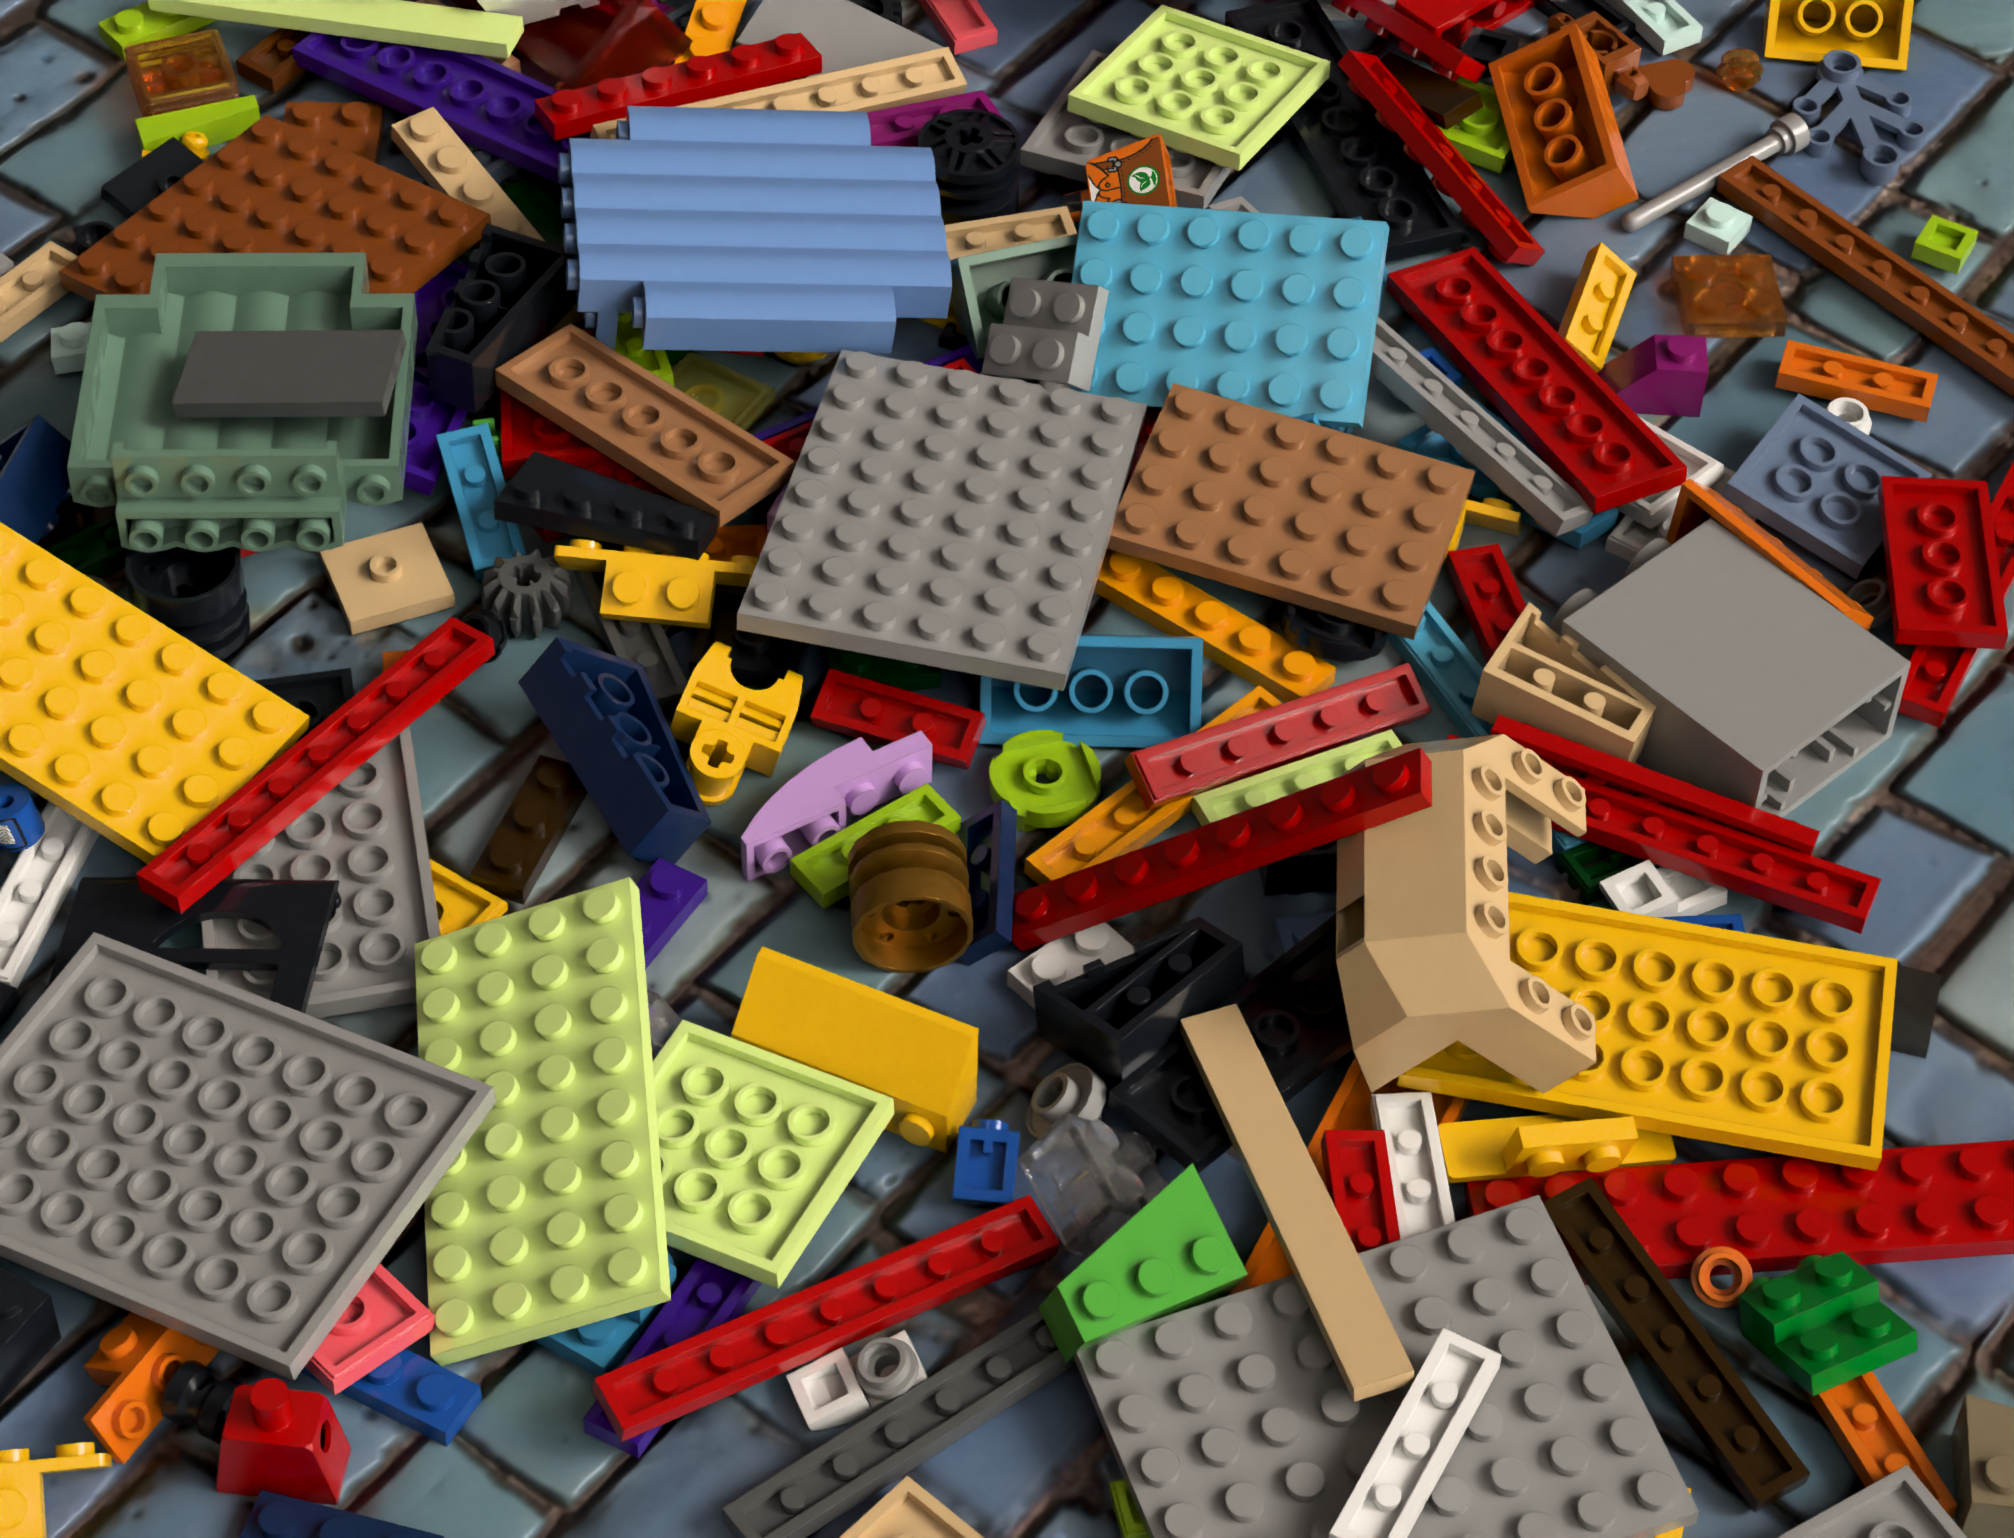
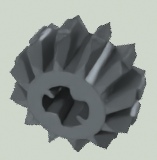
[481,549,573,638]

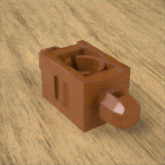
[1546,11,1649,101]

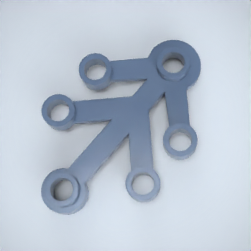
[1791,50,1927,186]

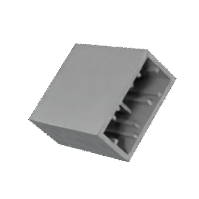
[1550,518,1911,818]

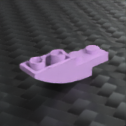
[741,730,933,882]

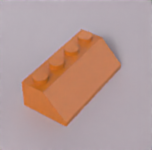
[1488,23,1639,219]
[1666,479,1874,632]

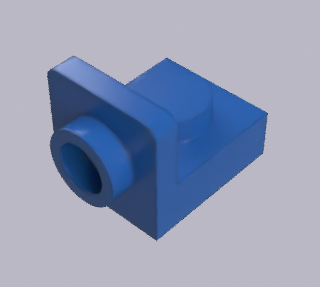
[952,1119,1020,1206]

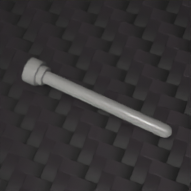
[1621,113,1810,232]

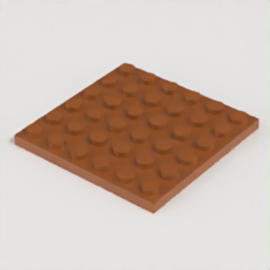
[59,115,492,302]

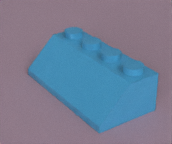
[979,634,1203,748]

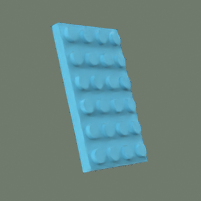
[1071,200,1389,429]

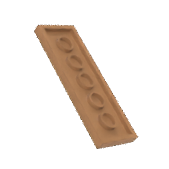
[495,323,795,528]

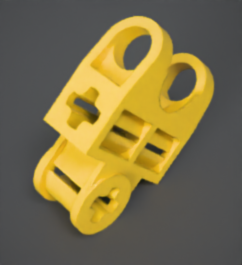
[670,641,803,806]

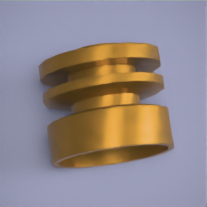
[848,820,973,973]

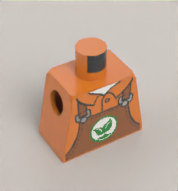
[1061,134,1177,223]

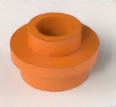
[1690,1246,1753,1308]

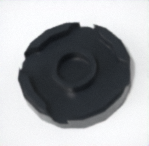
[1280,602,1388,661]

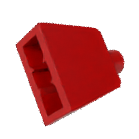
[216,1378,351,1505]

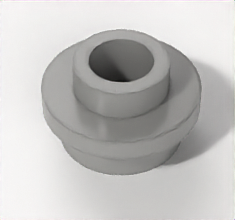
[855,1337,919,1400]

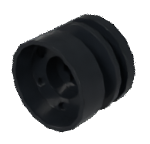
[917,109,1021,225]
[125,546,250,660]

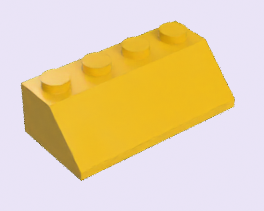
[731,946,979,1153]

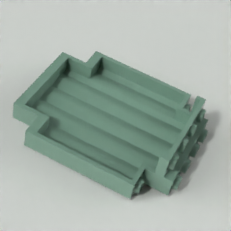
[67,252,418,553]

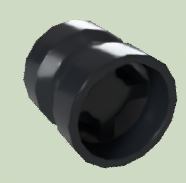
[161,1360,242,1444]

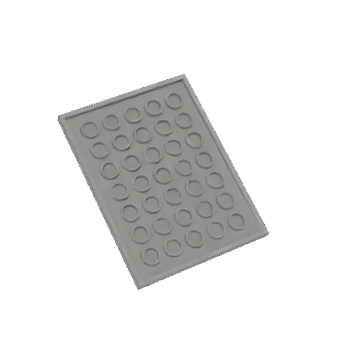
[737,349,1147,691]
[0,932,497,1381]
[1074,1195,1699,1538]

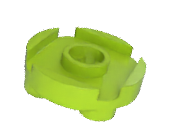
[989,730,1101,832]

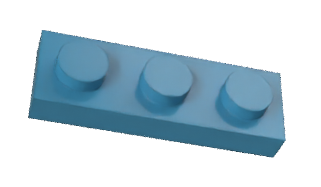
[436,423,526,580]

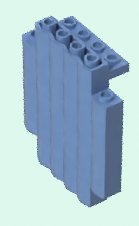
[558,106,952,354]

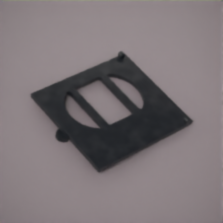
[47,877,342,1014]

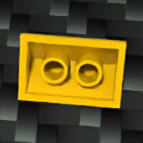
[1763,0,1914,71]

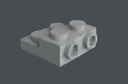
[981,277,1109,392]

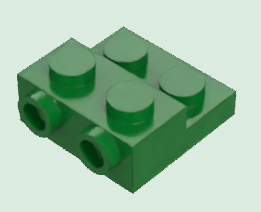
[1738,1251,1918,1396]

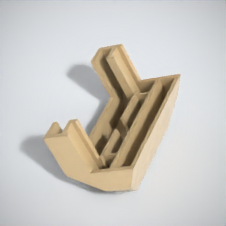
[1336,734,1596,1094]

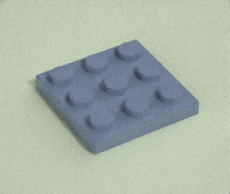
[1722,393,1932,579]

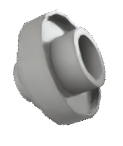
[1026,1063,1106,1149]

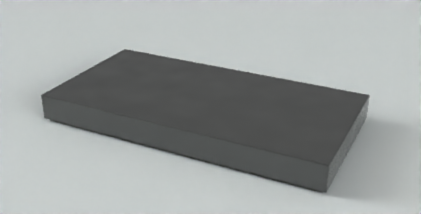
[171,330,406,418]

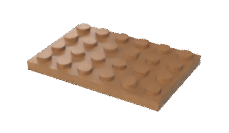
[1107,383,1475,640]

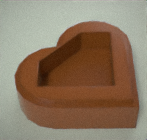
[1638,59,1695,110]

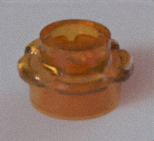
[1716,48,1764,92]

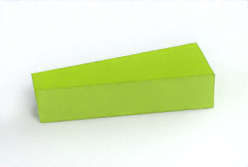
[134,95,260,152]

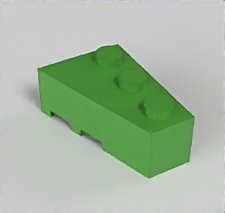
[1038,1163,1248,1364]

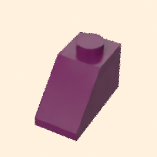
[1597,334,1708,417]

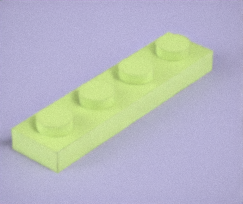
[1192,729,1402,826]

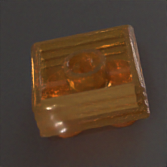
[124,29,240,117]

